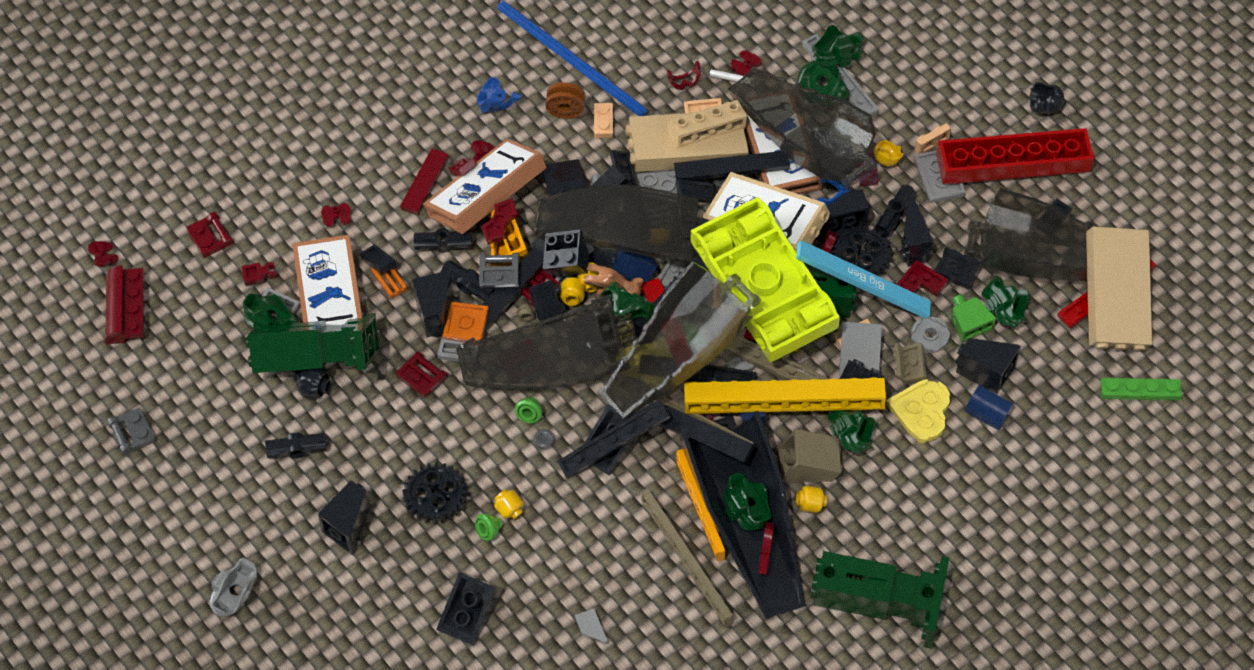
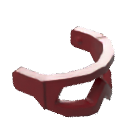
[667,61,701,90]

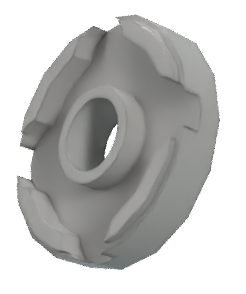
[911,317,950,353]

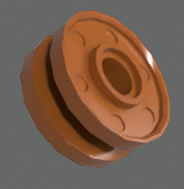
[545,82,585,119]

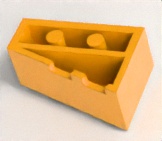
[490,209,528,267]

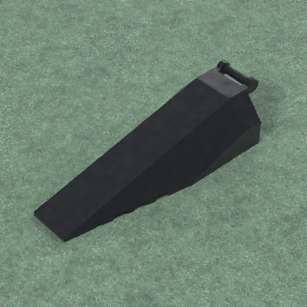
[680,411,805,619]

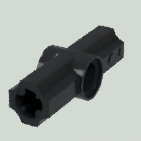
[875,185,917,237]
[414,228,472,253]
[440,260,497,301]
[265,432,327,459]

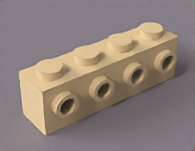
[668,100,747,148]

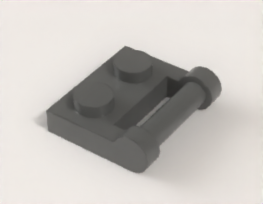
[479,253,520,288]
[107,407,156,455]

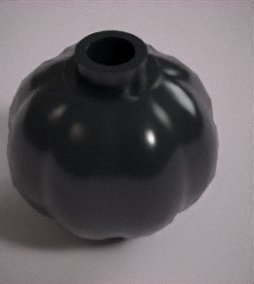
[294,367,332,400]

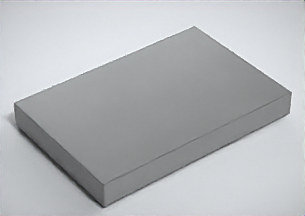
[913,150,966,203]
[839,322,882,379]

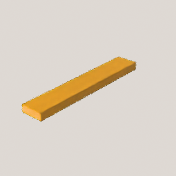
[676,449,725,562]

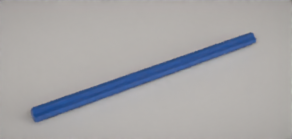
[497,0,648,116]

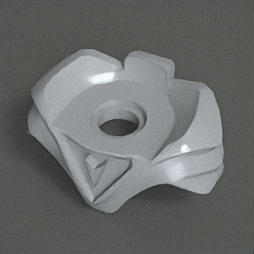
[209,558,257,616]

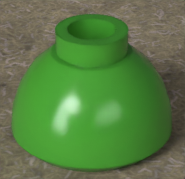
[515,397,542,424]
[475,513,502,542]

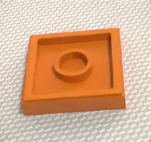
[443,301,489,344]

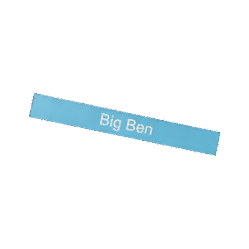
[796,240,931,319]

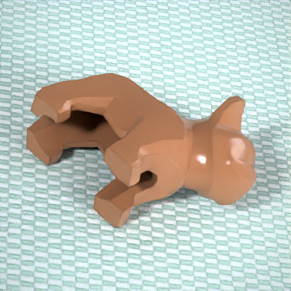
[583,264,644,297]

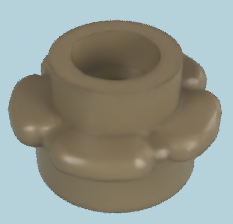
[516,304,536,322]

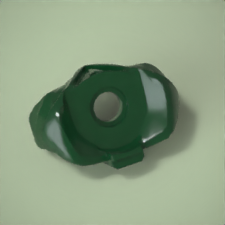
[812,25,864,67]
[798,61,850,105]
[982,275,1030,328]
[601,282,657,325]
[243,293,297,329]
[828,410,876,455]
[723,473,772,530]

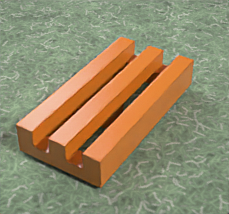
[371,268,407,299]

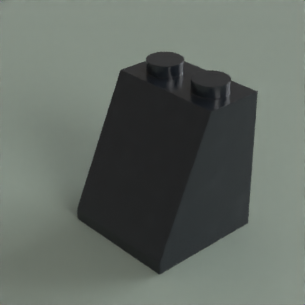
[412,270,453,338]
[955,338,1021,394]
[318,480,369,555]

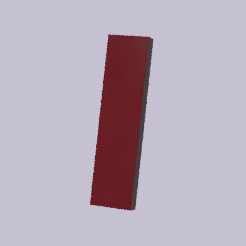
[400,148,449,215]

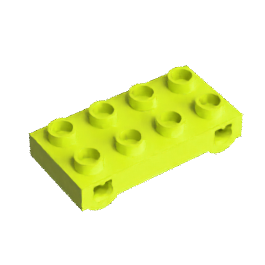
[691,196,840,363]

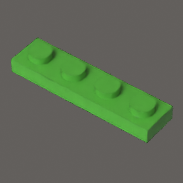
[1100,378,1182,400]

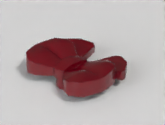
[730,50,761,77]
[470,140,495,163]
[321,203,352,227]
[87,241,118,267]

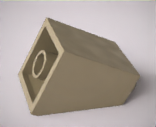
[777,429,842,483]

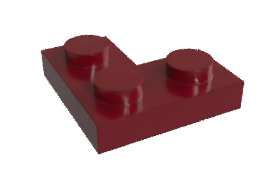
[896,260,949,296]

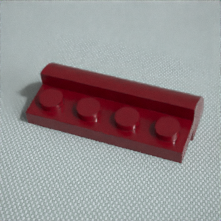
[105,265,144,345]

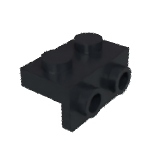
[934,247,980,289]

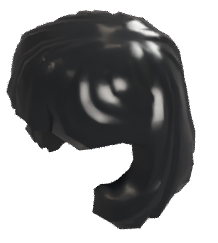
[1030,82,1064,114]

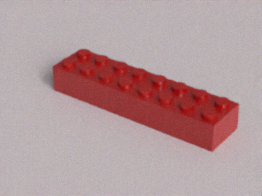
[936,128,1094,184]

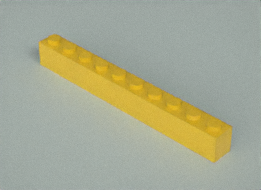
[684,377,886,414]

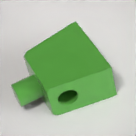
[951,294,996,343]

